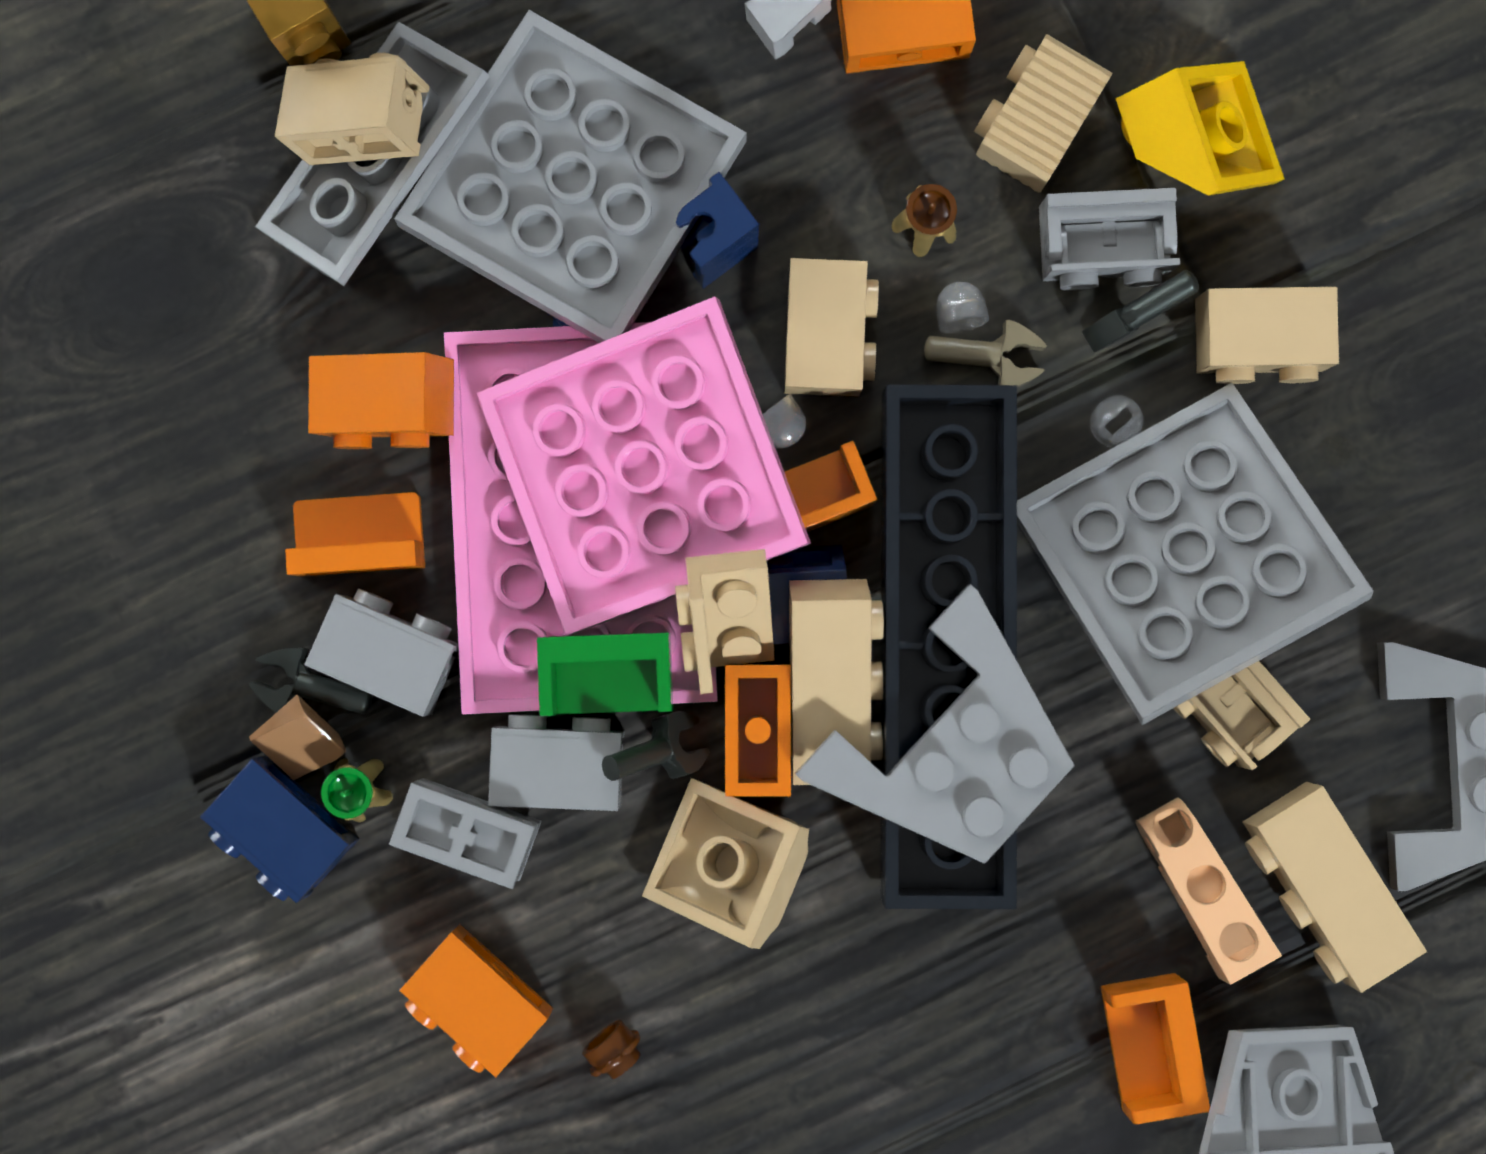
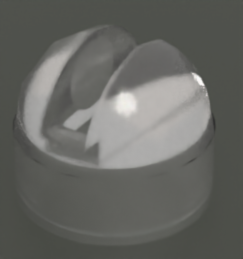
[936,282,989,334]
[763,393,806,448]
[1090,395,1144,447]

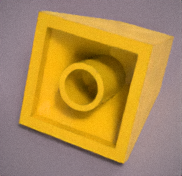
[1116,61,1285,196]

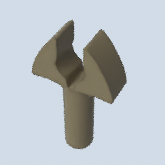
[924,320,1047,388]

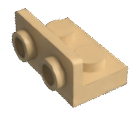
[675,549,775,694]

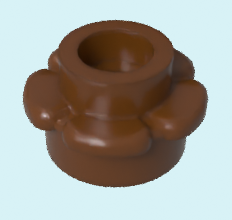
[582,1019,641,1079]

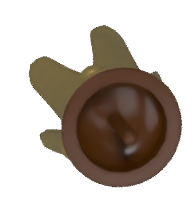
[891,184,957,257]

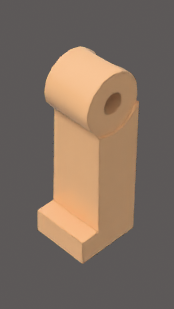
[1136,797,1282,985]

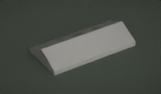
[255,22,490,286]

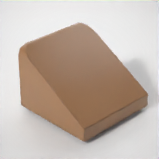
[249,695,346,780]

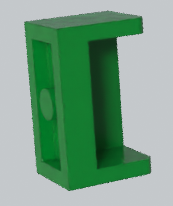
[537,633,673,716]

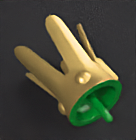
[321,758,393,823]

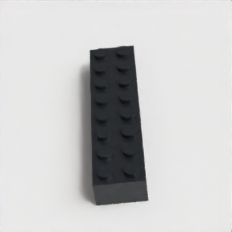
[880,385,1017,909]

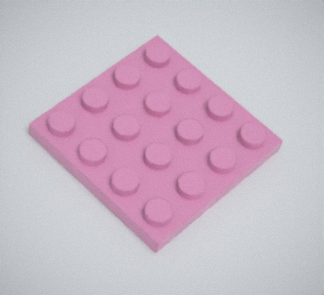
[476,297,811,636]

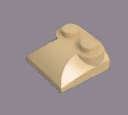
[642,778,809,949]

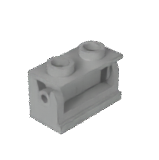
[1039,188,1180,290]
[304,588,459,717]
[488,714,625,811]
[389,778,542,889]

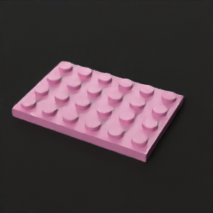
[444,322,718,714]

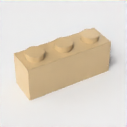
[789,579,884,785]
[1243,782,1427,993]

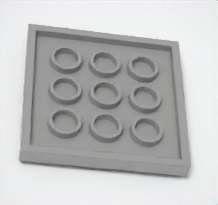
[394,10,747,343]
[1017,383,1374,725]

